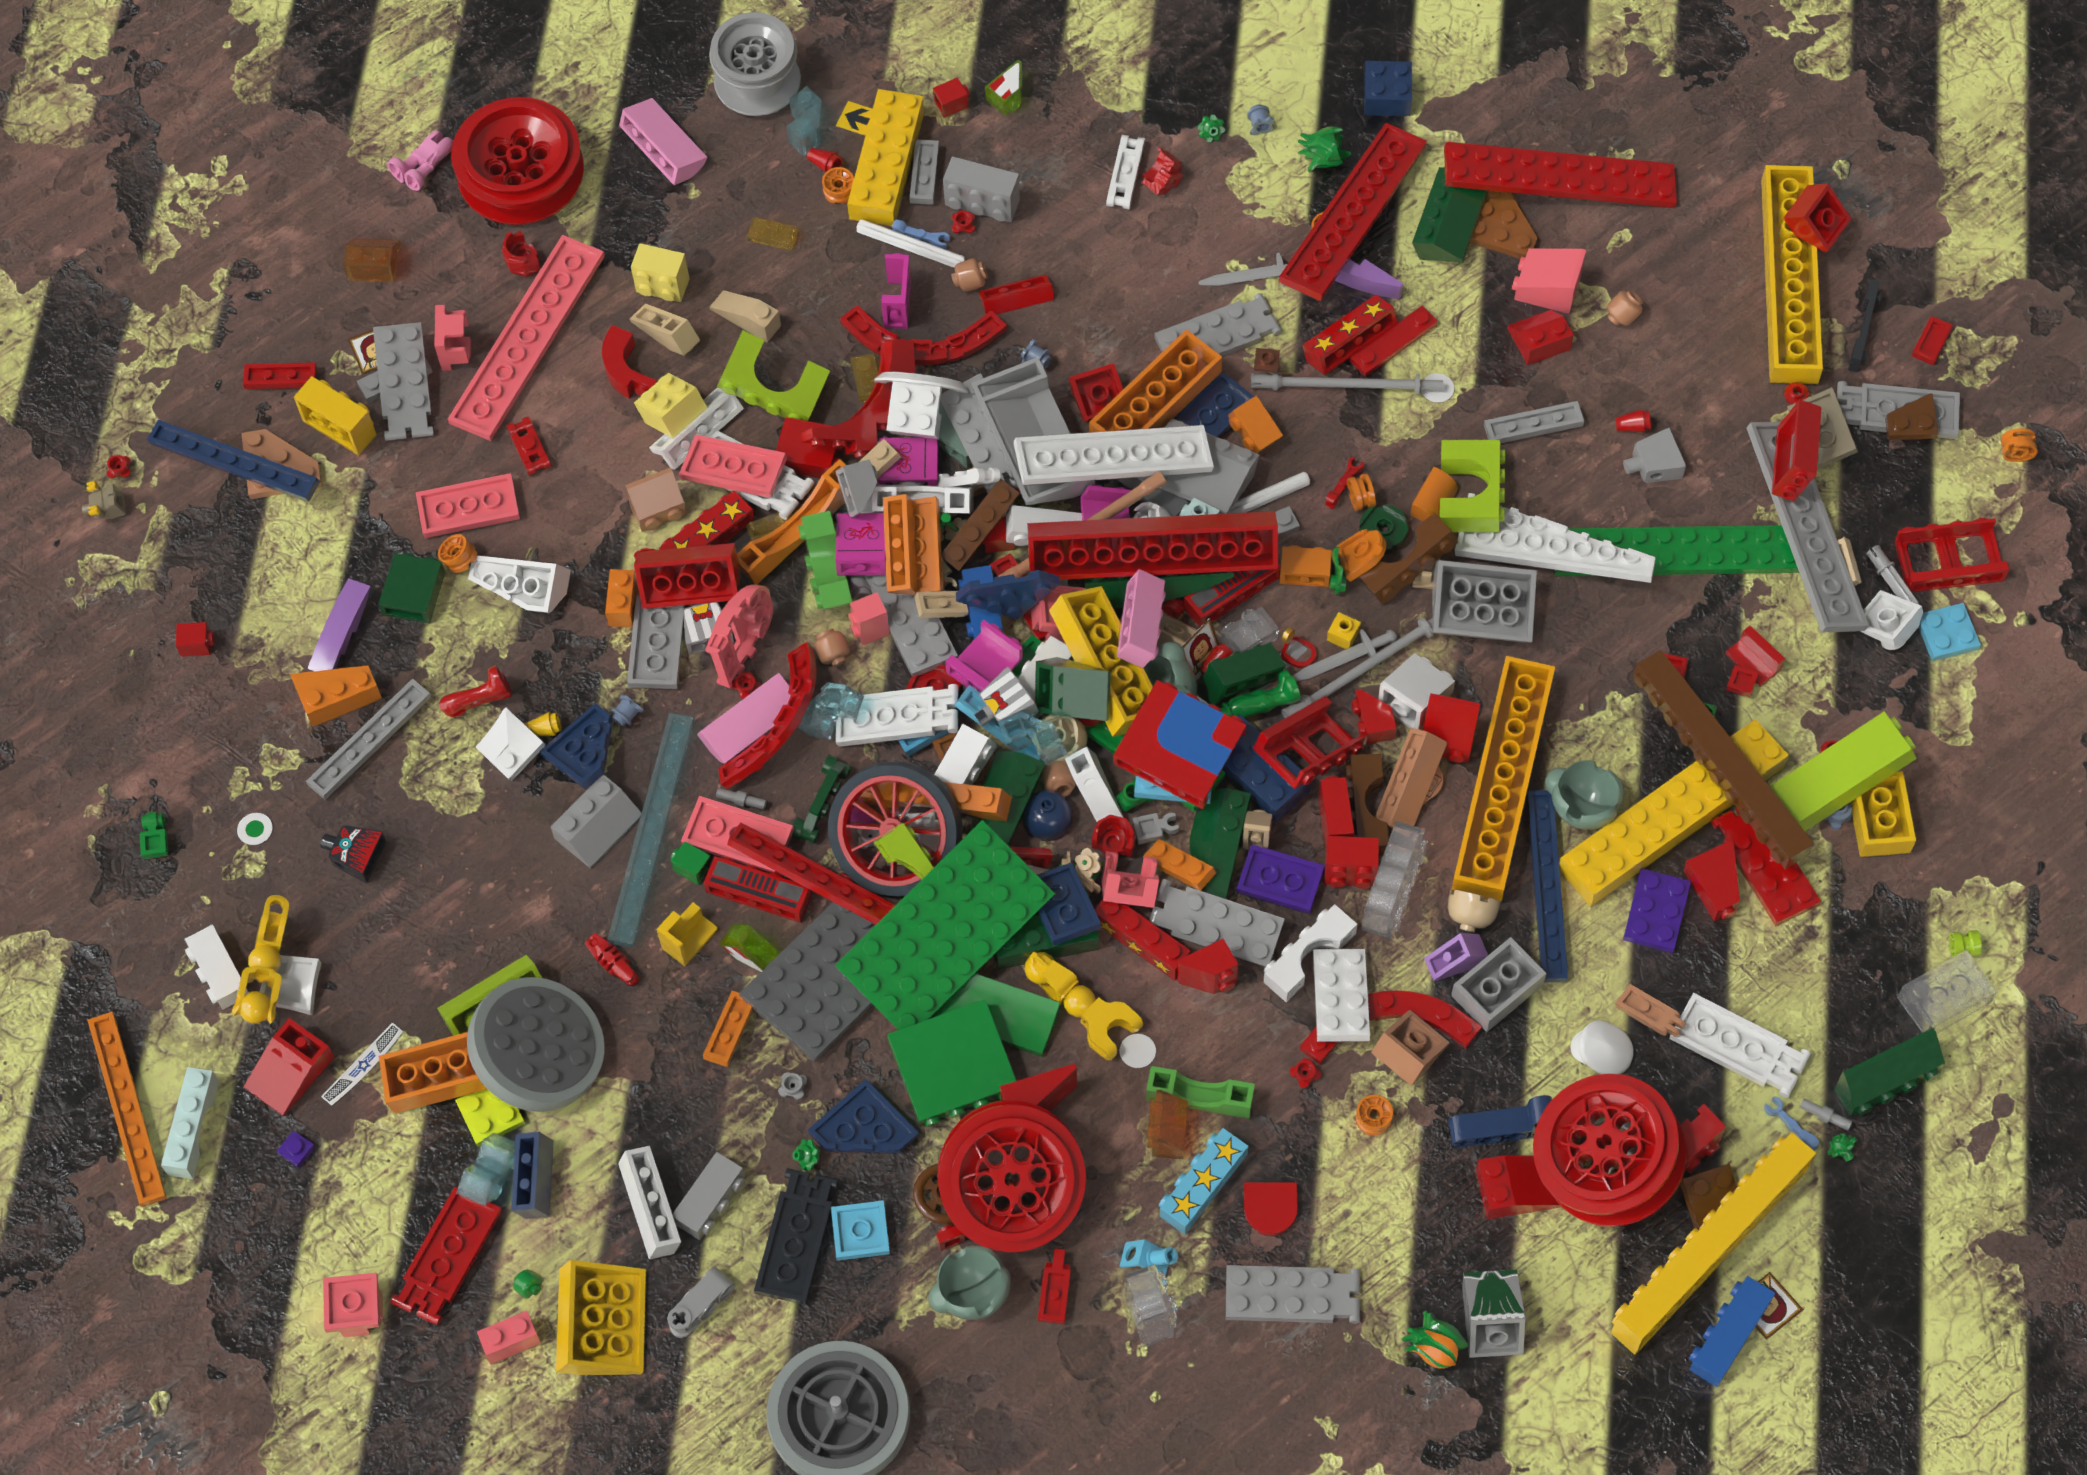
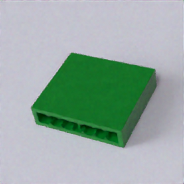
[887,999,1016,1127]

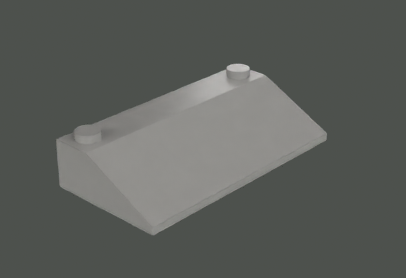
[971,357,1095,505]

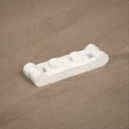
[1106,135,1145,210]
[937,467,1000,487]

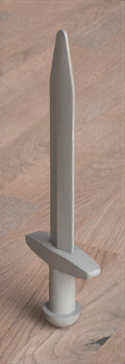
[1199,253,1287,287]
[1293,629,1397,681]

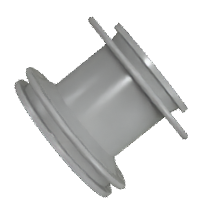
[709,12,801,116]

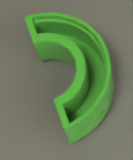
[798,511,852,611]

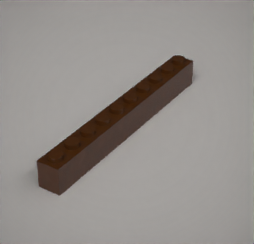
[1633,650,1814,869]

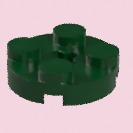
[1359,505,1408,554]

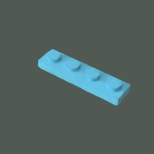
[954,685,1042,760]

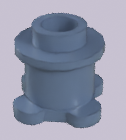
[1247,104,1274,135]
[1021,339,1052,369]
[611,695,644,726]
[1824,803,1852,830]

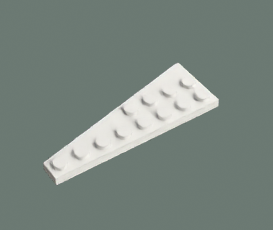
[1455,493,1655,583]

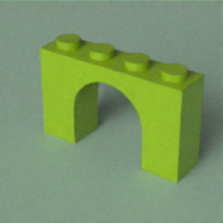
[717,330,830,421]
[1440,440,1505,532]

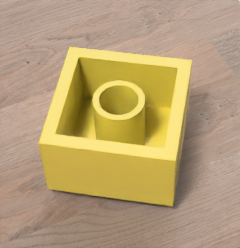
[631,243,689,302]
[634,373,707,438]

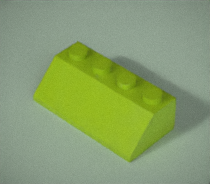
[437,955,542,1036]

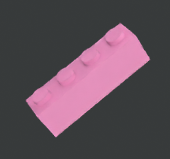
[1117,569,1166,668]

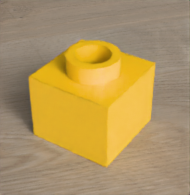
[1327,612,1361,649]

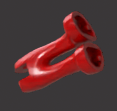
[439,665,512,717]

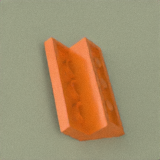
[883,494,943,596]

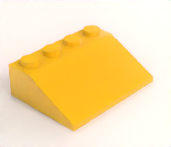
[556,1260,646,1375]

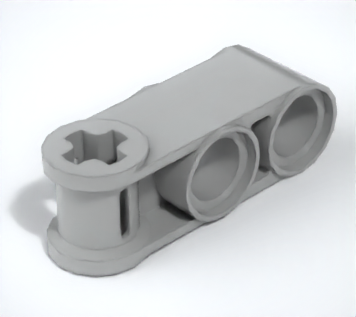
[667,1266,736,1338]

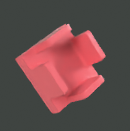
[435,305,471,371]
[1031,586,1086,644]
[323,1273,383,1337]

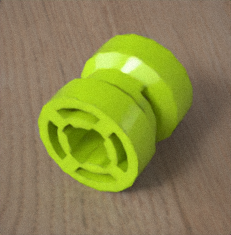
[1949,930,1982,958]

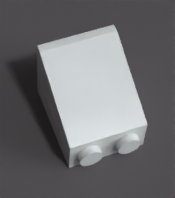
[1378,653,1455,730]

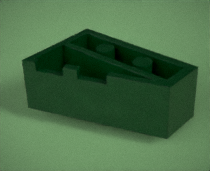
[1197,642,1286,706]

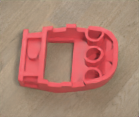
[705,585,773,688]

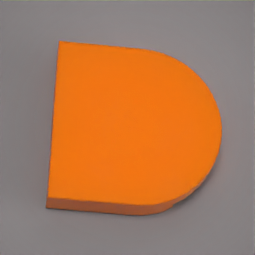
[1336,529,1386,582]

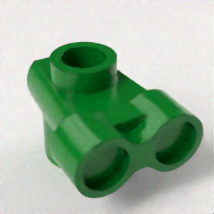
[1115,777,1155,812]

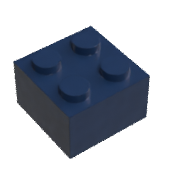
[1364,61,1412,116]

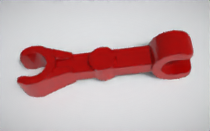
[1325,457,1364,509]

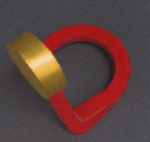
[1281,627,1316,668]

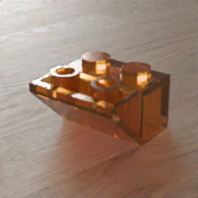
[1147,1090,1188,1159]

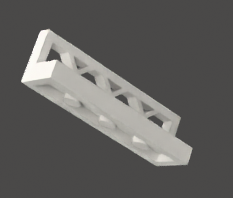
[649,387,744,469]

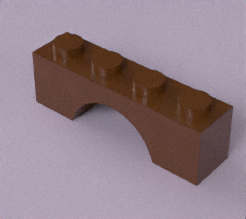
[941,478,1022,573]
[1359,513,1459,605]
[1345,754,1389,856]

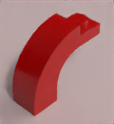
[602,325,657,399]

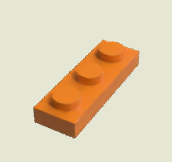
[1143,839,1216,891]
[703,991,753,1067]

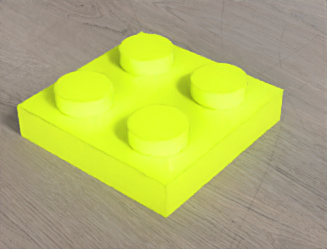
[455,1089,525,1147]

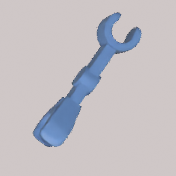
[892,220,950,250]
[1764,1097,1819,1151]

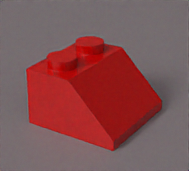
[1783,184,1852,252]
[1507,310,1574,366]
[1177,938,1238,994]

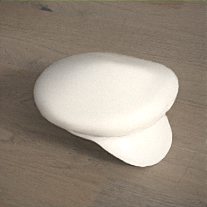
[1570,1020,1634,1074]

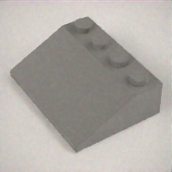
[1138,418,1259,514]
[1432,560,1537,643]

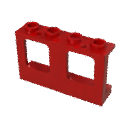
[1894,518,2009,593]
[1253,696,1367,789]

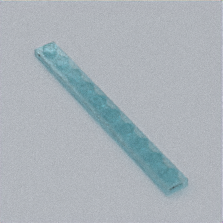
[607,713,694,948]

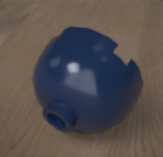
[1022,790,1072,842]

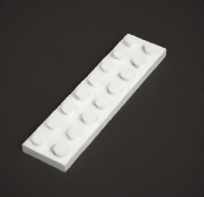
[1014,425,1214,485]

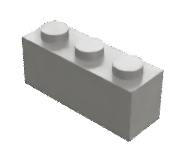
[672,1152,745,1240]

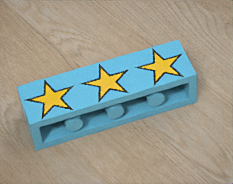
[1159,1128,1248,1235]

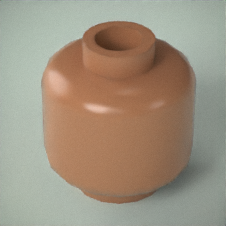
[951,258,988,292]
[1607,290,1643,326]
[814,629,850,667]
[1041,761,1076,796]

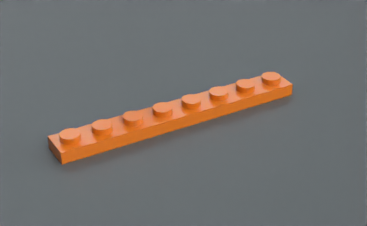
[88,1012,167,1207]

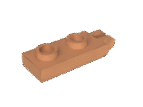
[1615,984,1686,1037]

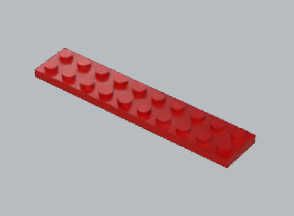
[1278,123,1427,301]
[1444,141,1677,208]

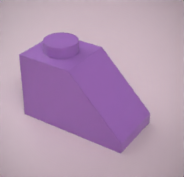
[1424,933,1488,981]

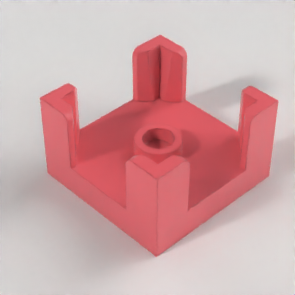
[1101,851,1159,908]

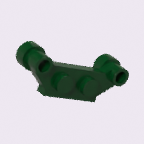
[791,754,852,843]

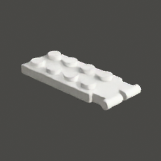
[711,431,815,520]
[836,684,958,747]
[1669,993,1811,1098]

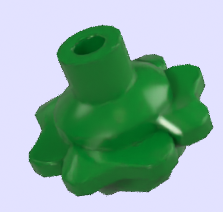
[1197,114,1225,143]
[1827,1133,1857,1161]
[793,1139,820,1171]

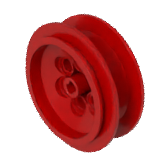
[451,97,584,225]
[1533,1074,1687,1227]
[937,1100,1086,1252]

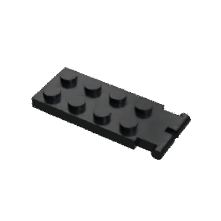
[754,1168,839,1305]

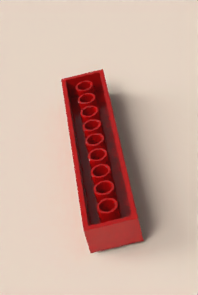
[1027,511,1278,580]

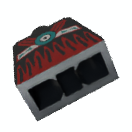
[320,825,386,883]

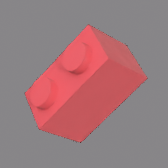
[848,592,890,645]
[477,1311,541,1364]

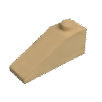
[710,290,781,343]
[630,303,700,356]

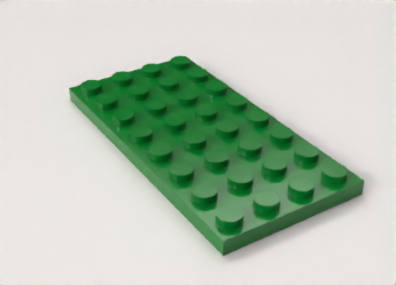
[835,820,1055,1030]

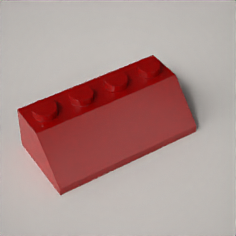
[634,543,739,609]

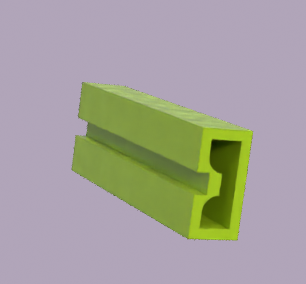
[1769,711,1917,831]

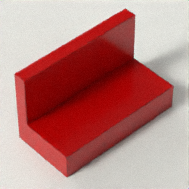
[1725,625,1785,687]

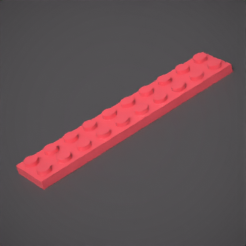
[448,235,605,441]

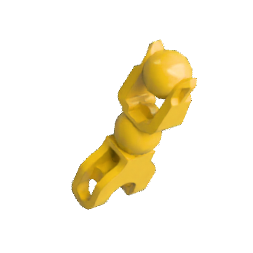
[232,895,289,1024]
[1024,952,1143,1060]

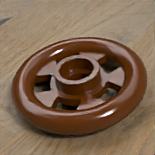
[913,1163,953,1224]

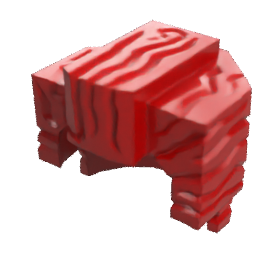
[1142,147,1184,195]
[502,231,540,277]
[1091,814,1136,859]

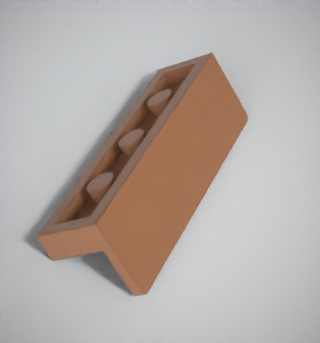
[1375,728,1447,835]

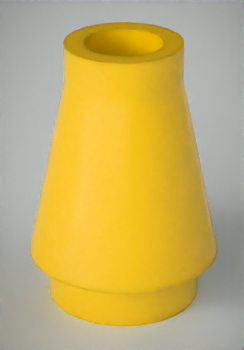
[524,712,562,736]

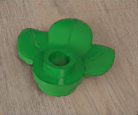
[1329,547,1346,595]

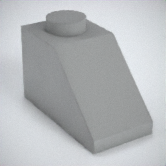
[836,459,877,518]

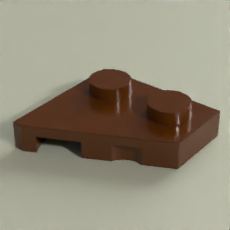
[1885,393,1938,440]
[1680,1164,1737,1228]

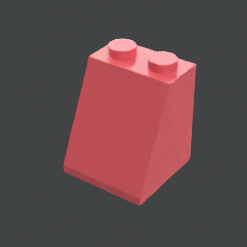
[1512,249,1586,314]

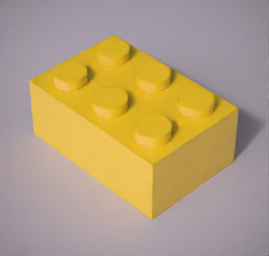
[294,376,377,456]
[1850,771,1916,857]

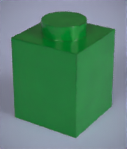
[671,841,712,886]

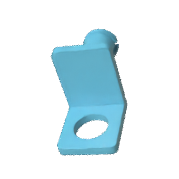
[1120,1239,1178,1277]

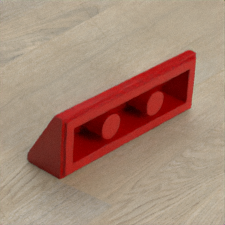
[979,274,1054,314]

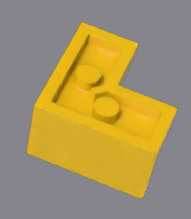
[656,902,718,966]

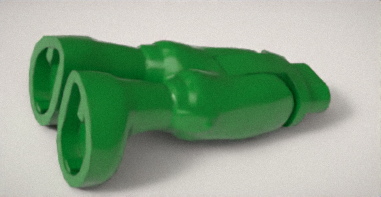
[1220,670,1301,718]

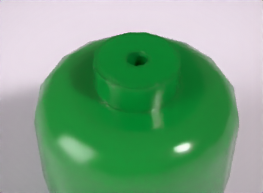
[513,1269,542,1299]

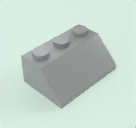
[551,775,643,869]

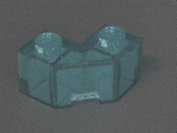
[786,86,824,156]
[797,683,864,740]
[998,712,1068,765]
[457,1133,515,1206]

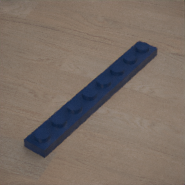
[147,420,320,502]
[1527,790,1568,983]

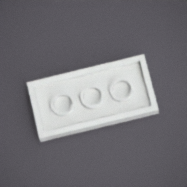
[1313,949,1370,1042]

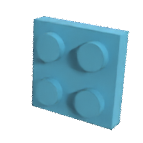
[1918,603,1981,661]
[831,1200,890,1261]

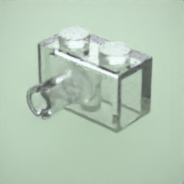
[1221,606,1279,653]

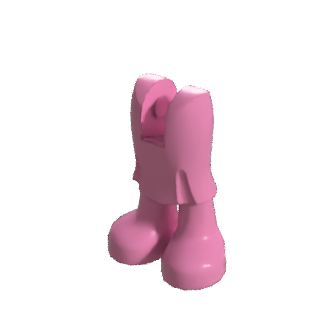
[387,130,454,191]

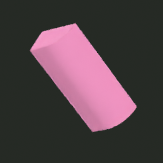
[619,98,707,185]
[697,673,791,763]

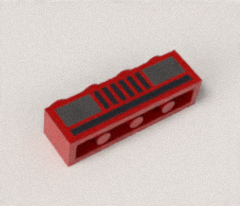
[1184,564,1281,628]
[704,856,812,923]

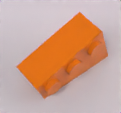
[290,666,382,727]

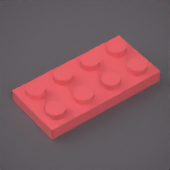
[679,434,787,498]
[416,473,520,538]
[681,796,794,873]

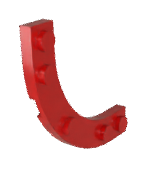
[840,305,1007,365]
[718,642,817,790]
[1299,990,1482,1065]

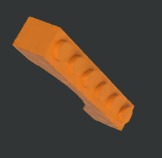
[737,459,847,585]
[859,782,1012,822]

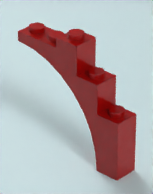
[801,339,916,459]

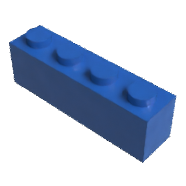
[958,565,1004,640]
[1689,1276,1775,1387]

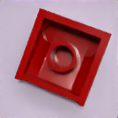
[1068,363,1123,423]

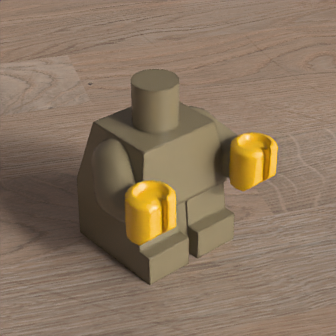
[82,481,126,519]

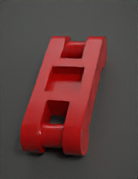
[506,416,551,476]

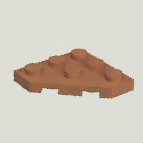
[241,429,322,500]

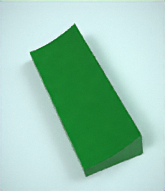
[929,973,1060,1057]

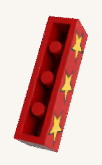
[1302,294,1398,375]
[659,490,755,550]
[1094,900,1191,981]

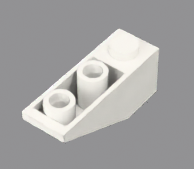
[1065,747,1124,822]

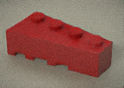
[1681,1104,1726,1173]

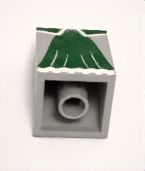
[1462,1270,1526,1358]

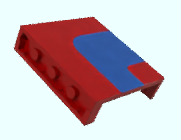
[1113,680,1246,809]

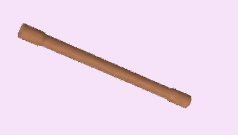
[997,471,1167,578]

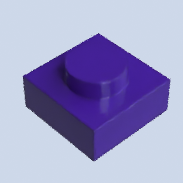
[277,1131,315,1168]

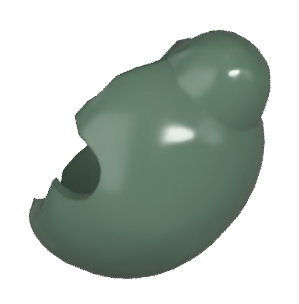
[1144,641,1197,696]
[1545,760,1625,830]
[928,1245,1011,1320]

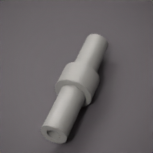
[716,788,767,810]
[1799,1098,1852,1131]

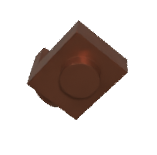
[1254,348,1280,373]

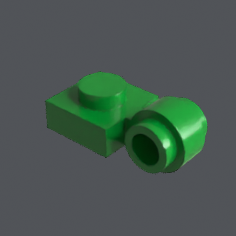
[140,811,169,859]

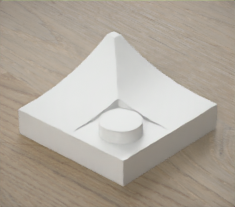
[476,707,546,781]
[260,955,321,1015]

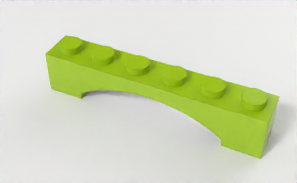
[874,823,934,880]

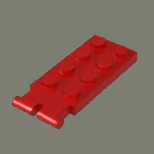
[1711,807,1821,927]
[390,1187,502,1326]

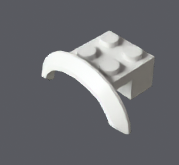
[874,372,969,439]

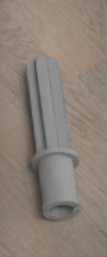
[1866,545,1919,605]

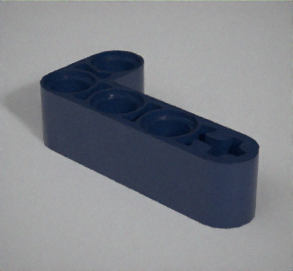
[1448,1095,1552,1147]

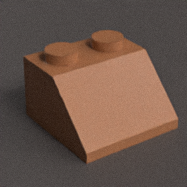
[625,467,687,532]
[1371,1010,1450,1085]

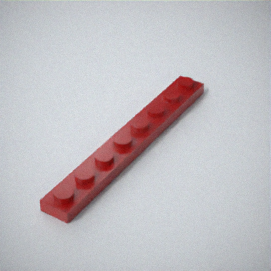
[727,822,896,925]

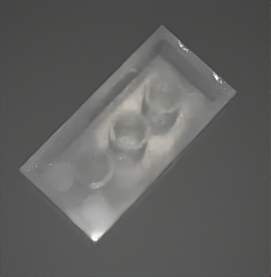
[1361,821,1428,939]

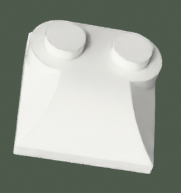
[1861,590,1923,650]

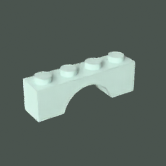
[161,1067,219,1179]

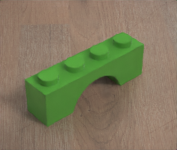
[1146,1066,1255,1119]

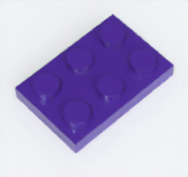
[1236,844,1325,914]
[1623,868,1691,953]

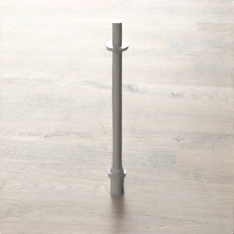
[1251,372,1443,395]
[1281,618,1434,718]

